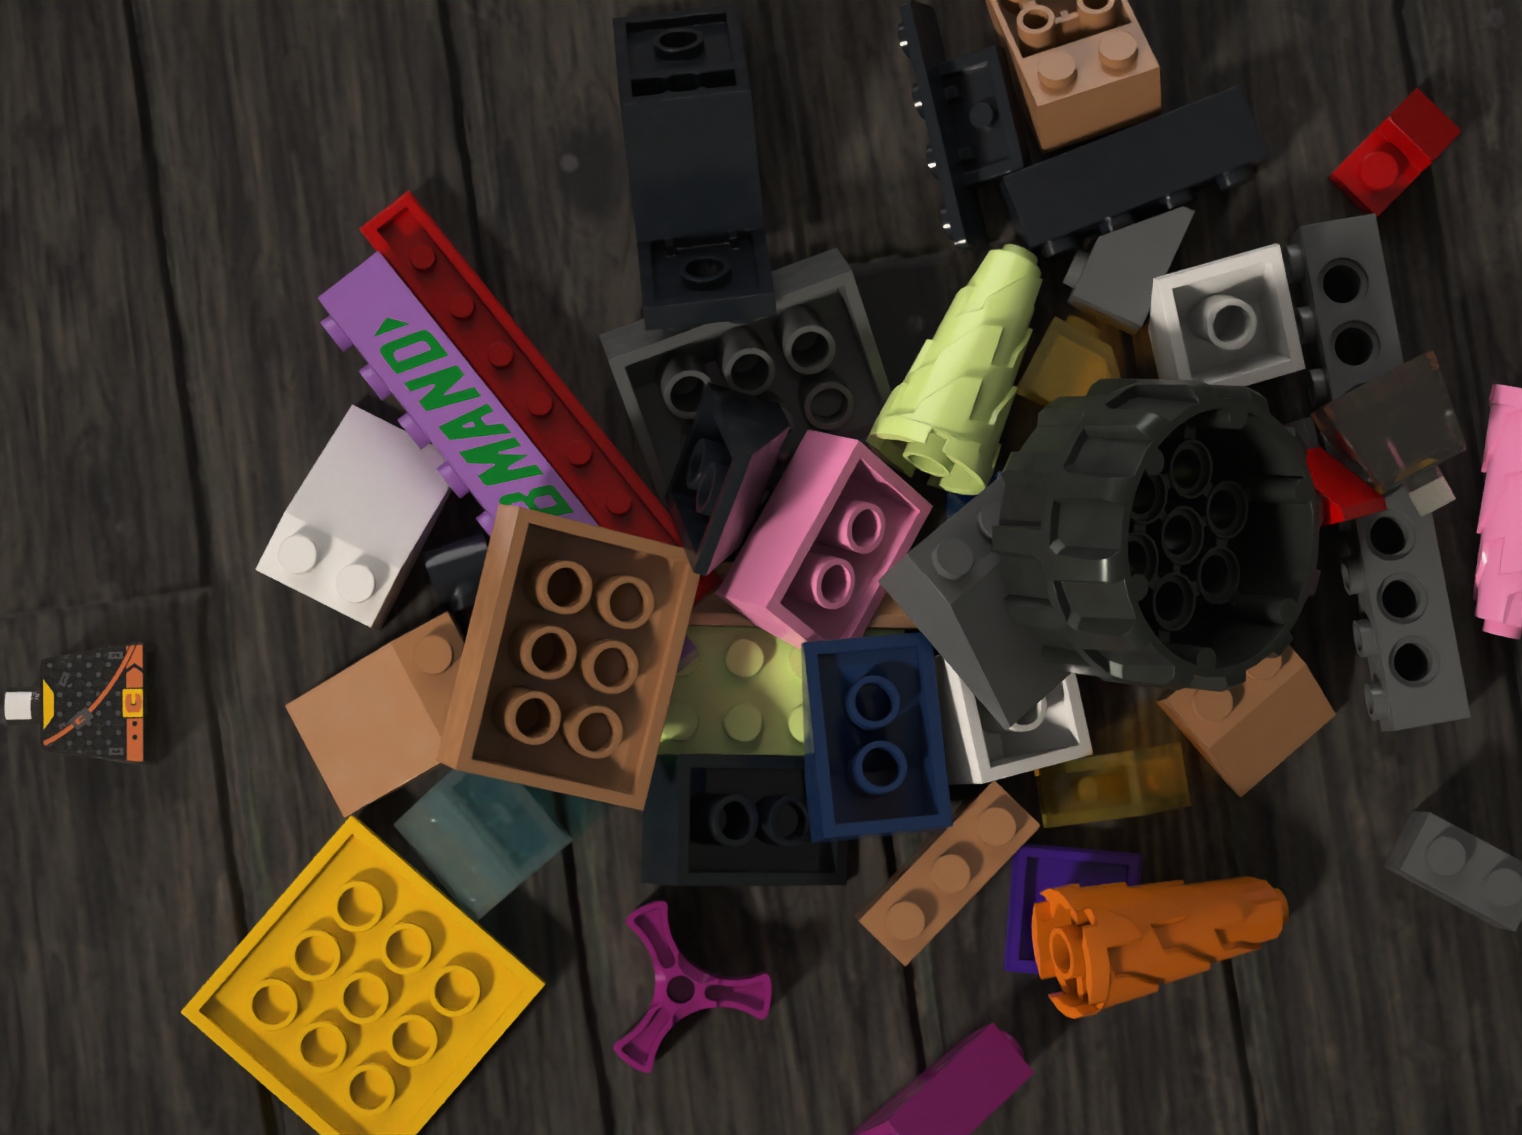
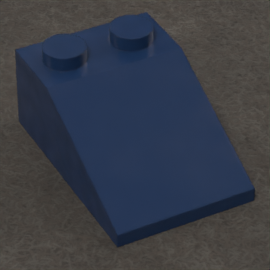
[801,632,953,843]

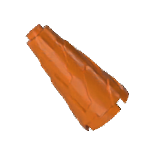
[1032,876,1289,1019]

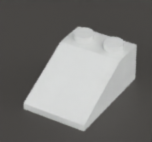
[255,405,452,631]

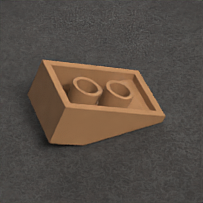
[285,612,466,818]

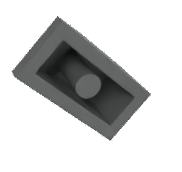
[1062,206,1195,336]

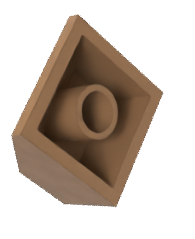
[1156,645,1336,798]

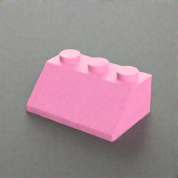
[716,430,933,650]

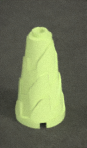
[866,244,1043,495]

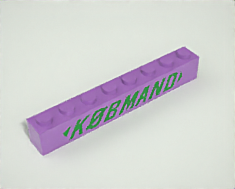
[318,251,699,673]

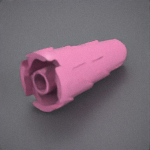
[1473,384,1522,639]

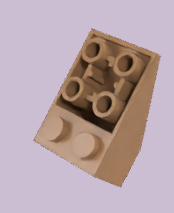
[985,0,1162,155]

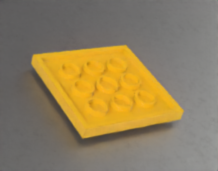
[181,815,547,1135]

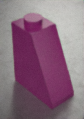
[849,1023,1034,1135]

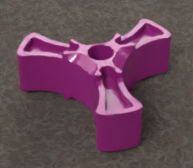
[613,899,772,1073]

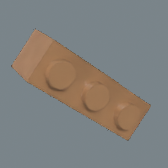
[854,780,1041,967]

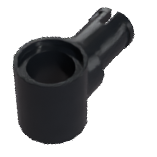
[423,530,489,632]

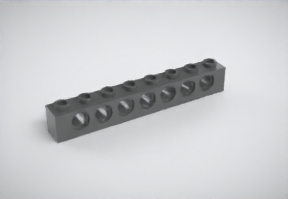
[1283,213,1471,732]

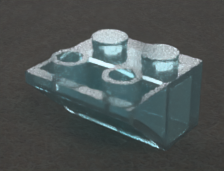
[393,769,574,922]

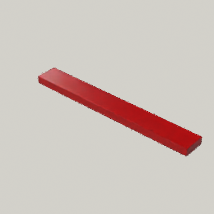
[359,190,723,609]

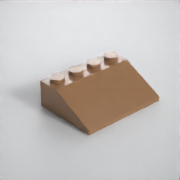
[436,504,700,811]

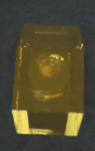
[1016,315,1122,408]
[1034,742,1191,828]

